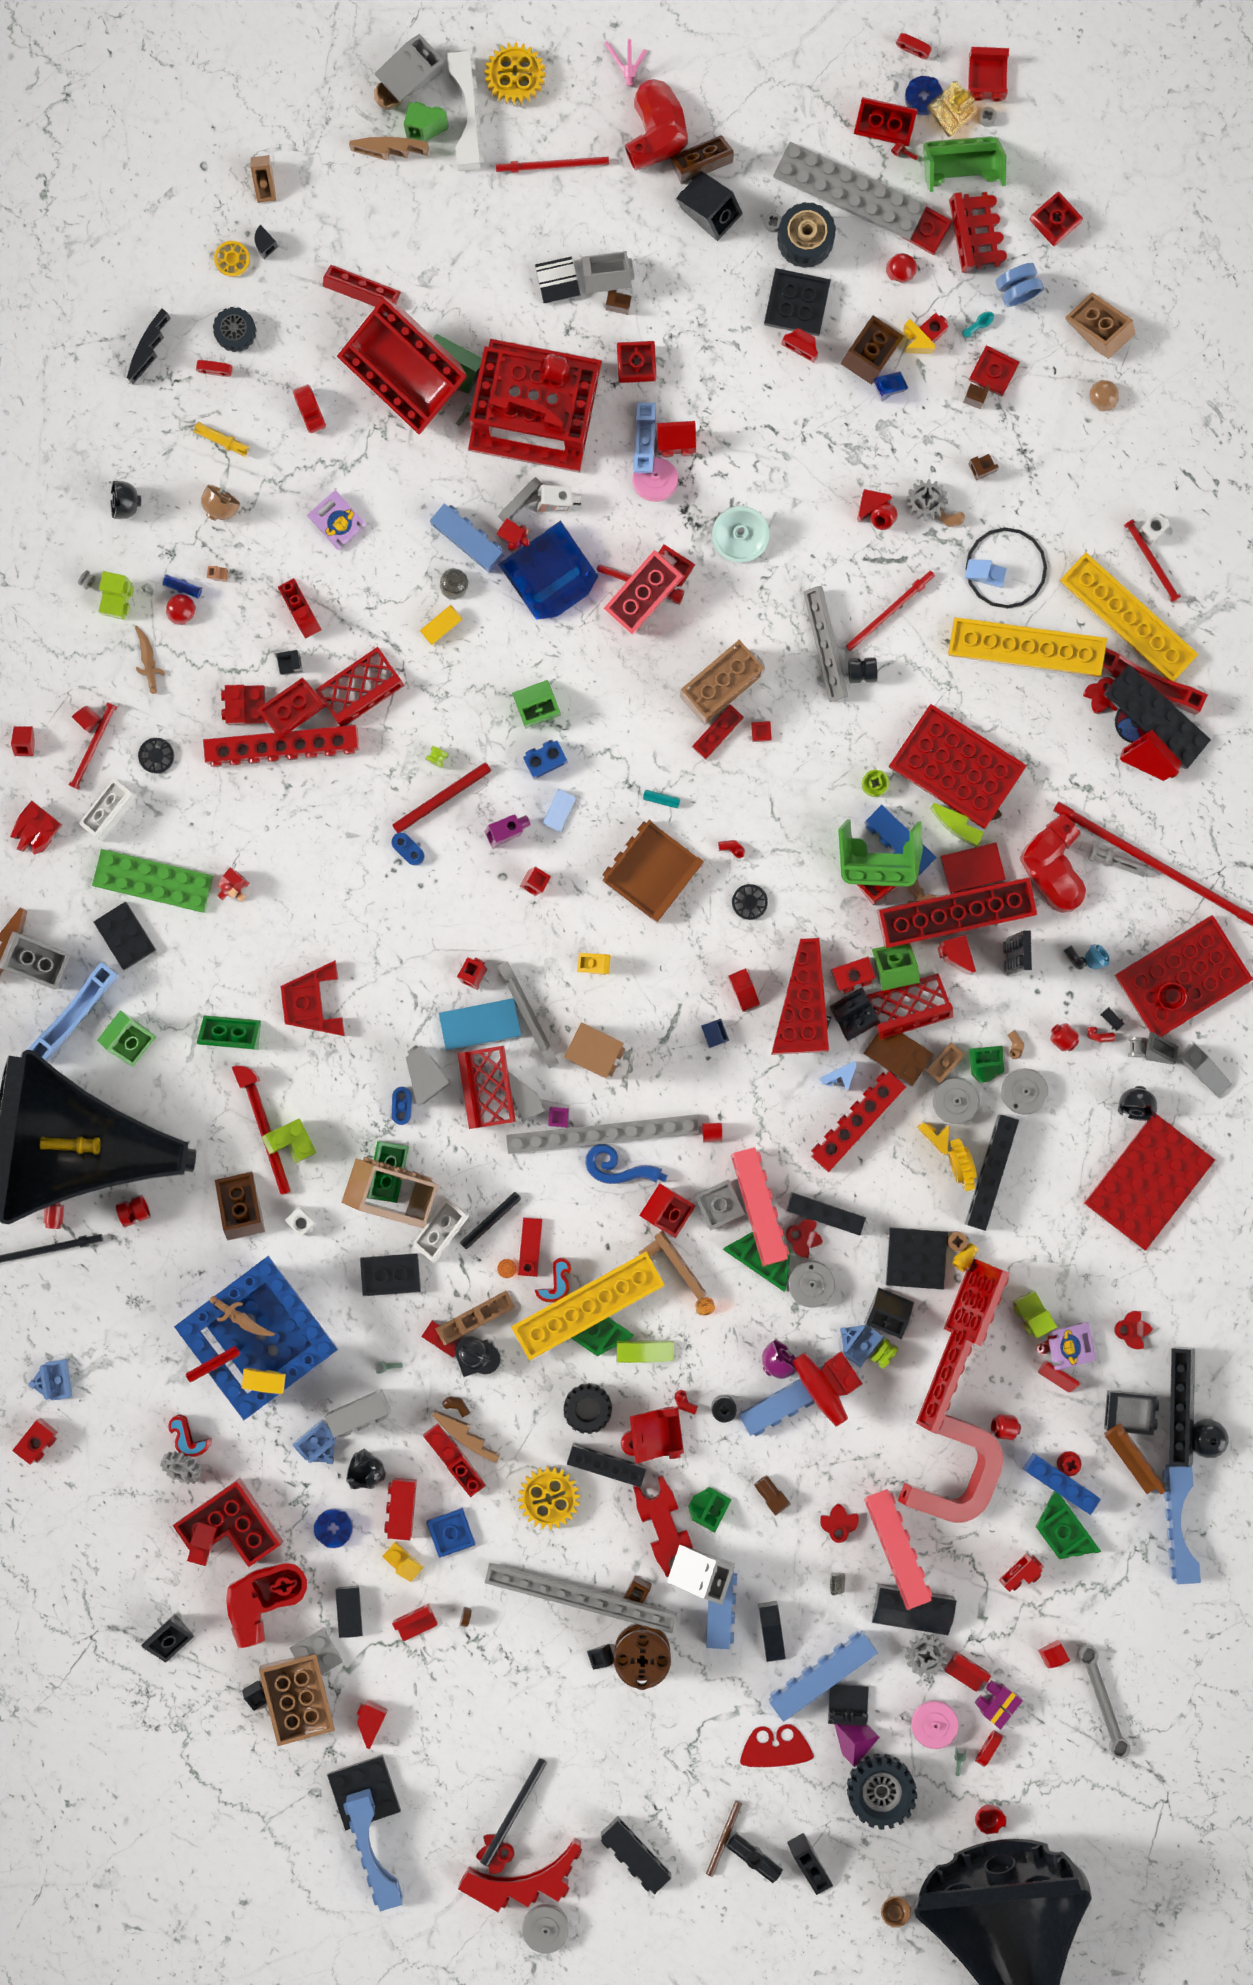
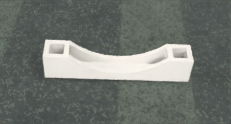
[447,51,484,171]

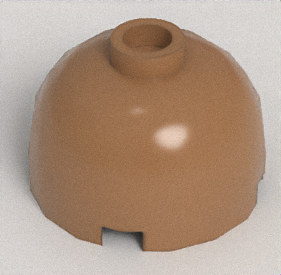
[201,484,240,521]

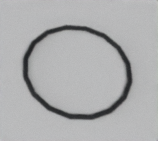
[965,527,1047,609]

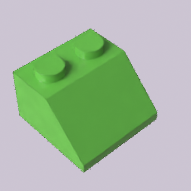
[872,943,920,991]
[97,1010,156,1067]

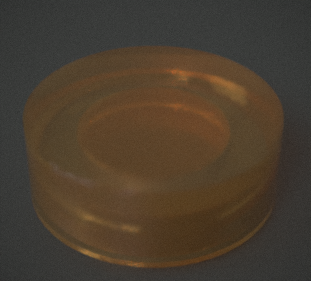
[497,1259,517,1278]
[695,1297,715,1316]

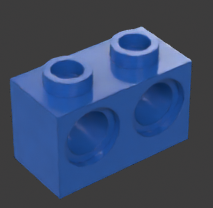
[523,740,568,779]

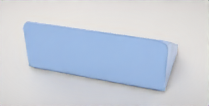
[543,789,576,832]

